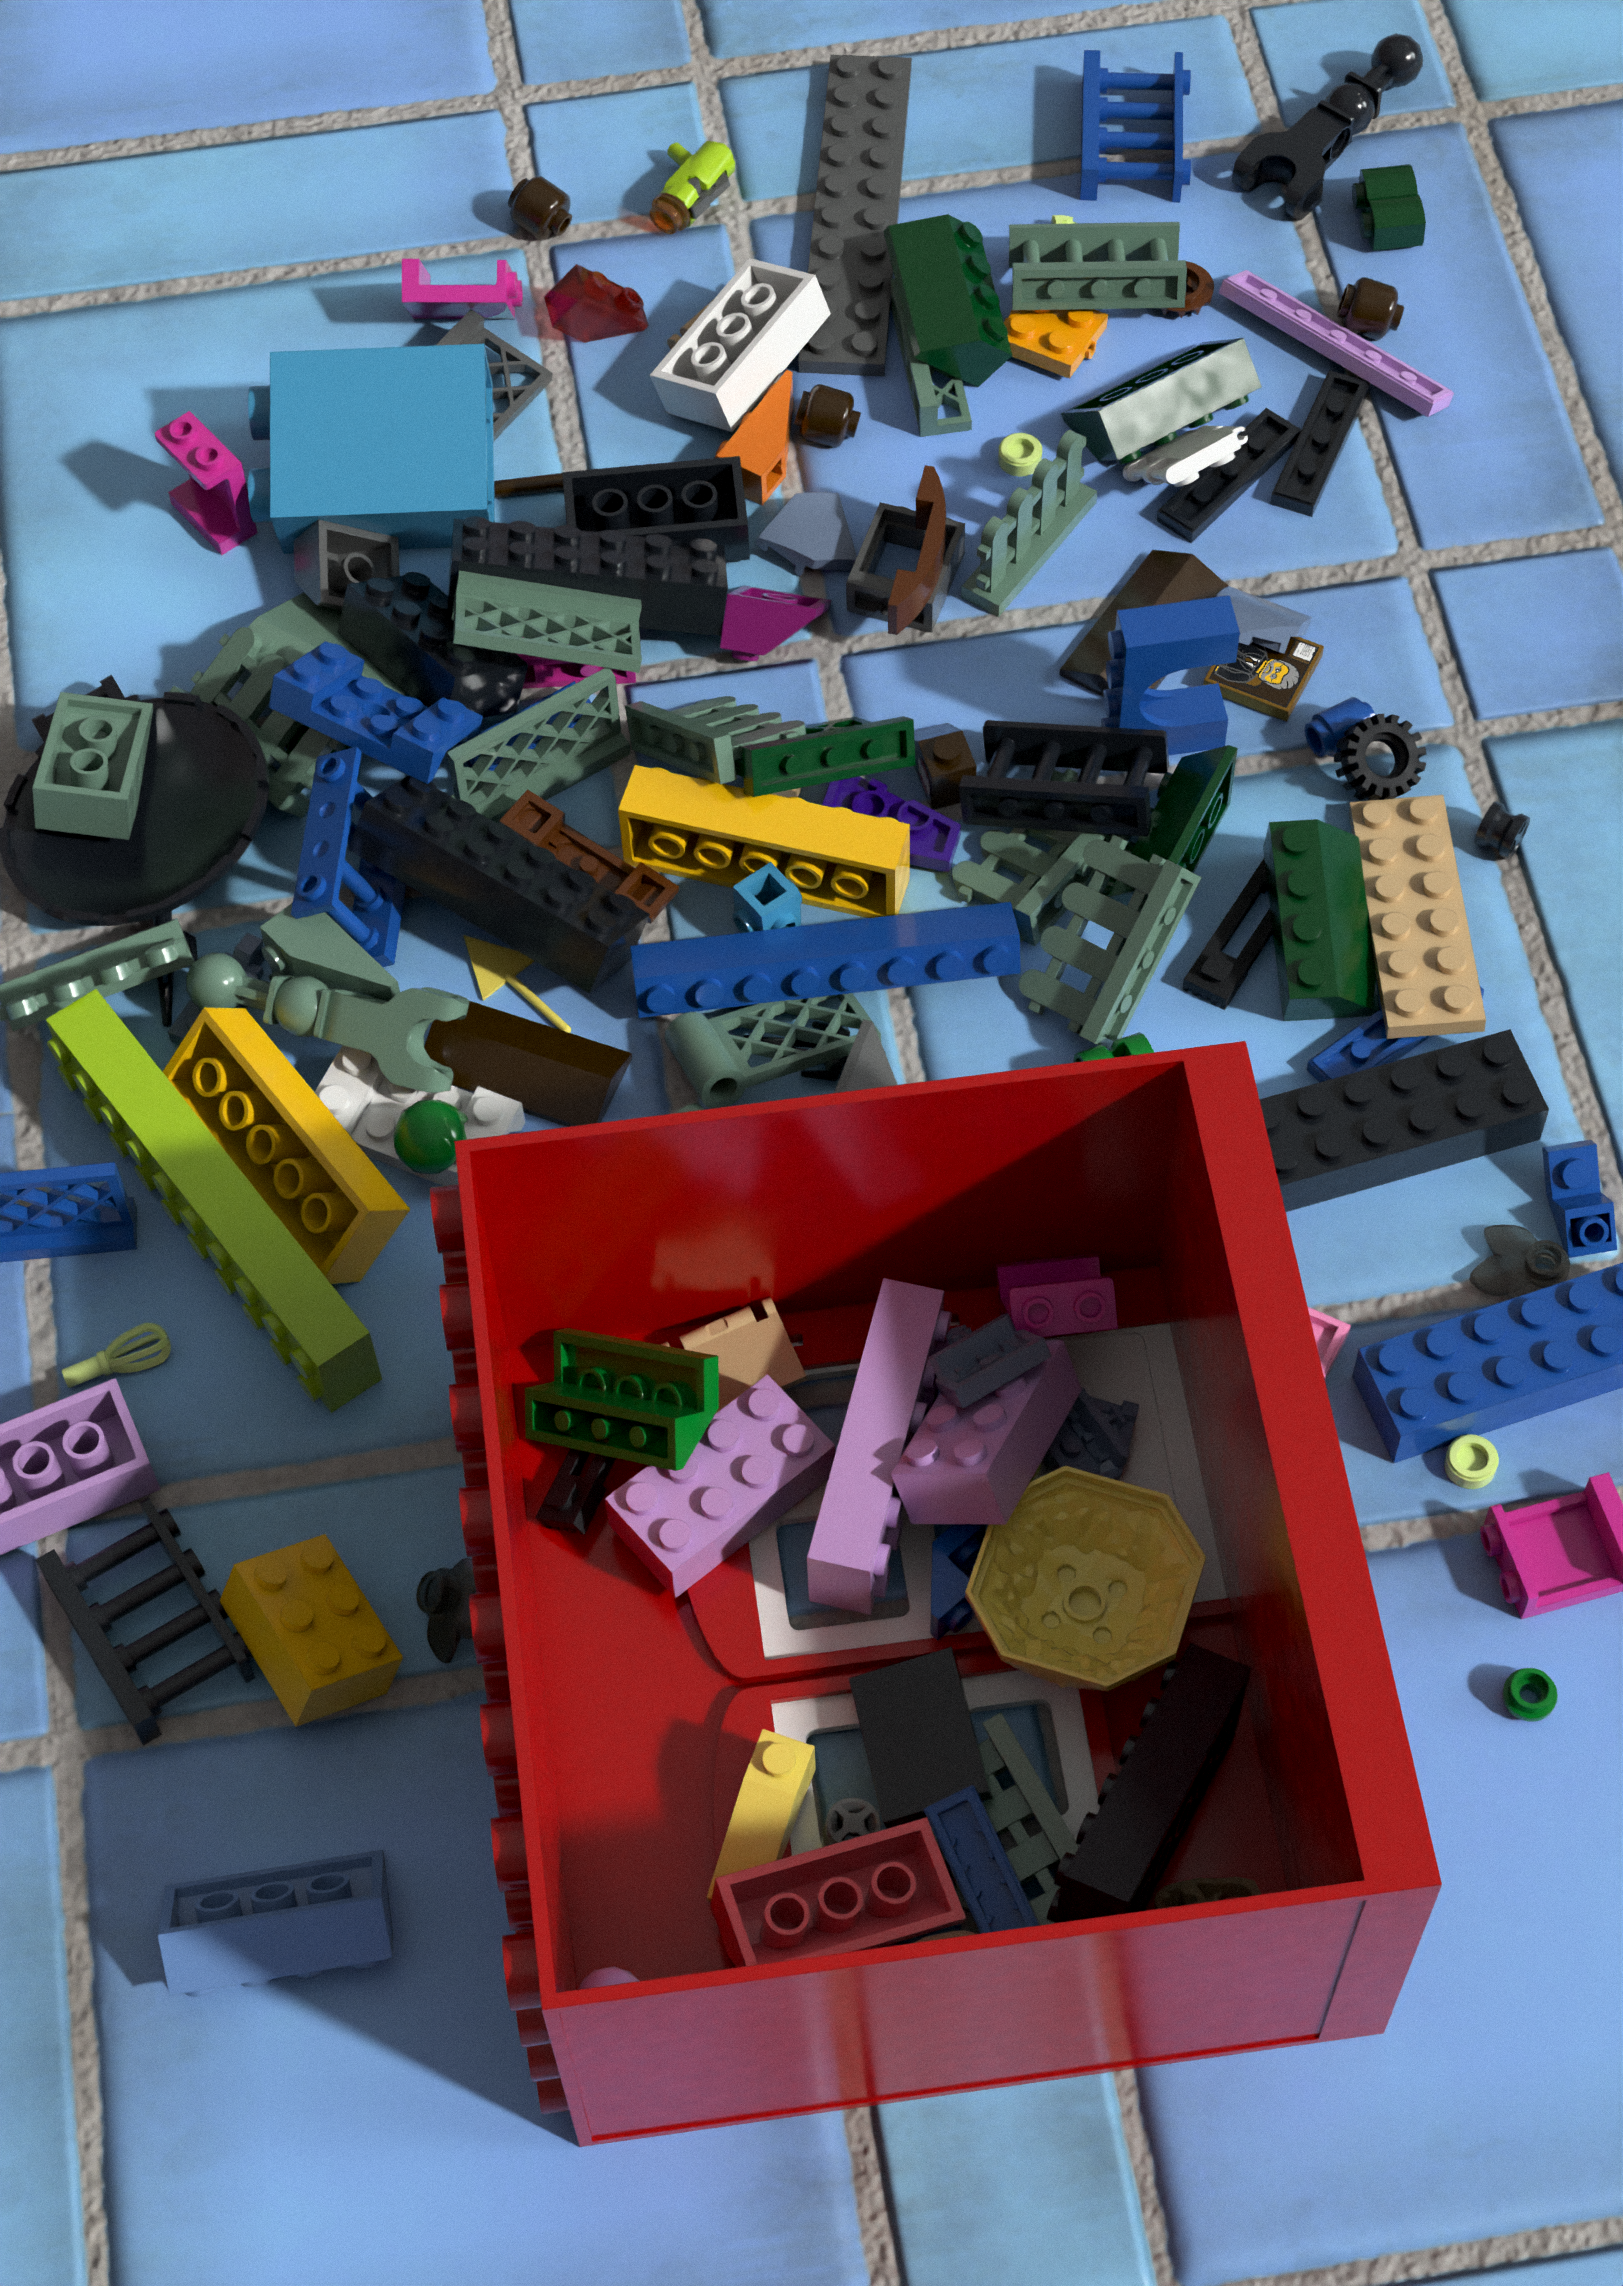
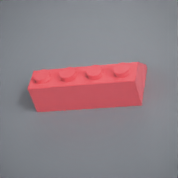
[711,1817,966,1967]

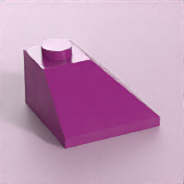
[720,585,831,661]

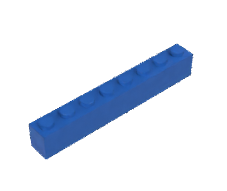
[630,902,1021,1018]

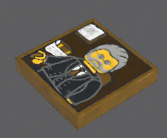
[1203,637,1324,722]

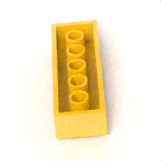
[618,765,910,918]
[163,1007,410,1284]

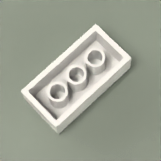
[650,258,831,432]

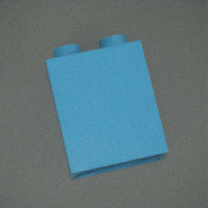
[248,344,495,554]

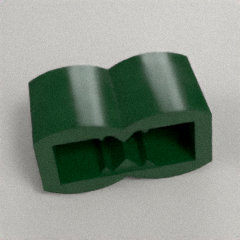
[1352,164,1426,251]

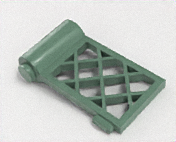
[664,993,881,1108]

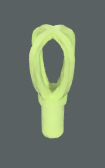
[62,1323,171,1388]

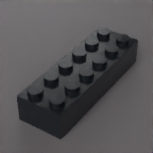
[447,516,728,636]
[348,775,650,993]
[1259,1029,1549,1212]
[1047,1643,1252,1923]

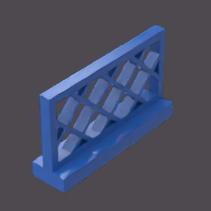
[0,1162,137,1263]

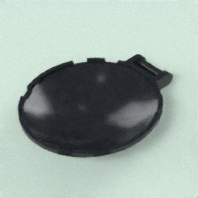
[0,674,269,926]

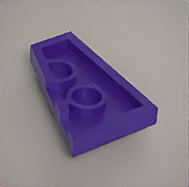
[822,776,961,873]

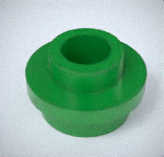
[1502,1668,1558,1722]

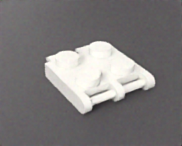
[1123,425,1248,487]

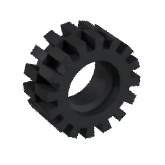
[1334,714,1427,801]

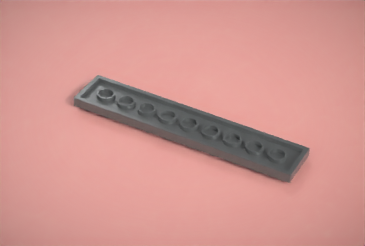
[798,55,912,376]

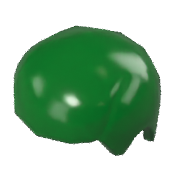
[393,1100,469,1175]

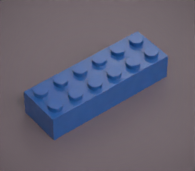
[1352,1263,1623,1464]

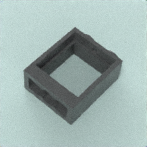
[846,502,965,633]

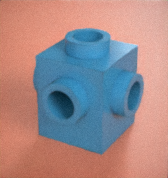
[732,862,802,933]

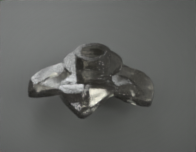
[1469,1225,1570,1300]
[416,1558,476,1664]

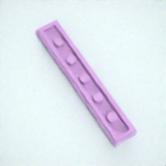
[1219,270,1454,417]

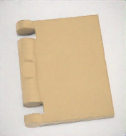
[660,1297,808,1414]

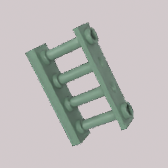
[1009,222,1187,310]

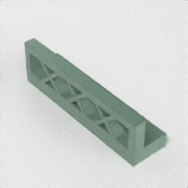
[891,279,972,437]

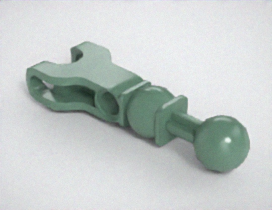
[186,952,469,1093]

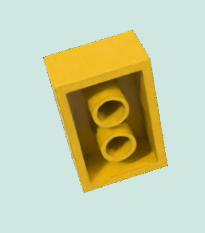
[220,1534,403,1727]

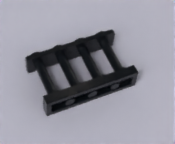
[959,720,1169,837]
[36,1497,255,1746]

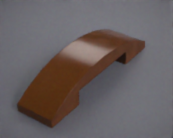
[888,465,946,635]
[499,789,679,924]

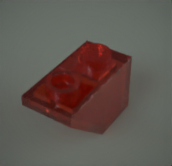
[544,264,649,343]

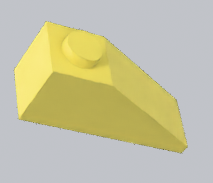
[707,1729,816,1902]

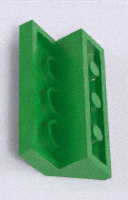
[525,1328,719,1471]

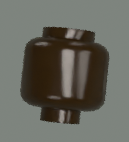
[508,176,572,241]
[1337,277,1404,341]
[794,384,861,448]

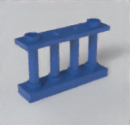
[1080,50,1191,203]
[291,746,406,967]

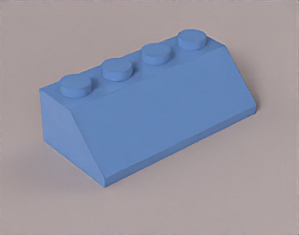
[158,1850,393,1996]

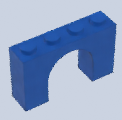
[1101,595,1240,755]

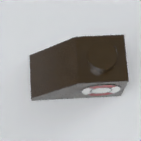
[914,723,977,810]

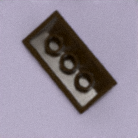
[1059,550,1228,697]
[424,1001,632,1127]

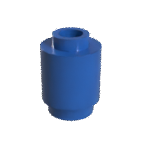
[1304,697,1375,757]

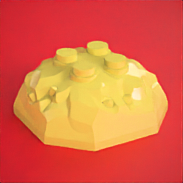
[965,1466,1206,1692]

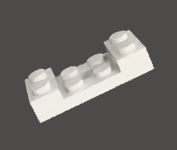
[315,1045,525,1186]

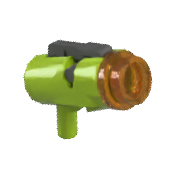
[649,141,736,234]

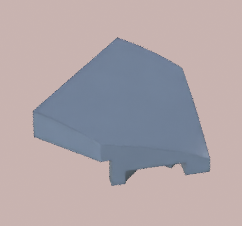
[755,492,857,577]
[1216,586,1312,654]
[929,1313,1052,1409]
[1043,1387,1139,1481]

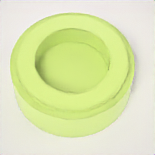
[998,433,1042,477]
[1444,1434,1499,1489]

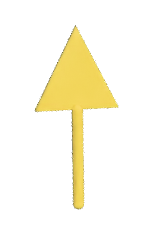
[463,935,571,1033]

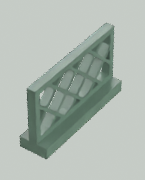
[451,571,642,673]
[447,668,631,823]

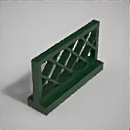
[734,716,916,797]

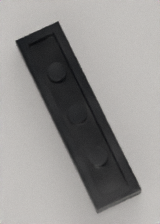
[1270,370,1370,517]
[1157,408,1301,543]

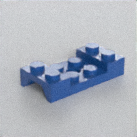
[269,641,483,784]

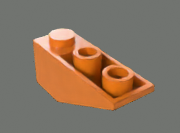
[715,370,793,506]

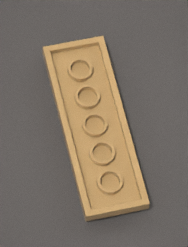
[1349,795,1486,1039]

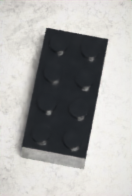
[562,456,750,562]
[337,572,528,718]

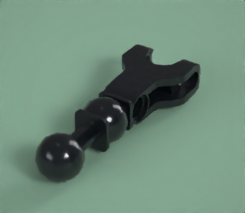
[1232,33,1423,220]

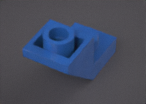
[1542,1140,1617,1258]
[930,1524,986,1641]

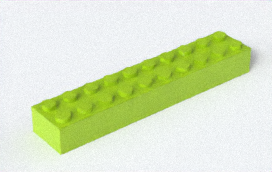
[46,989,382,1413]

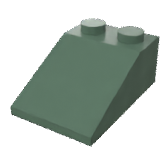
[32,692,153,840]
[260,903,400,1001]

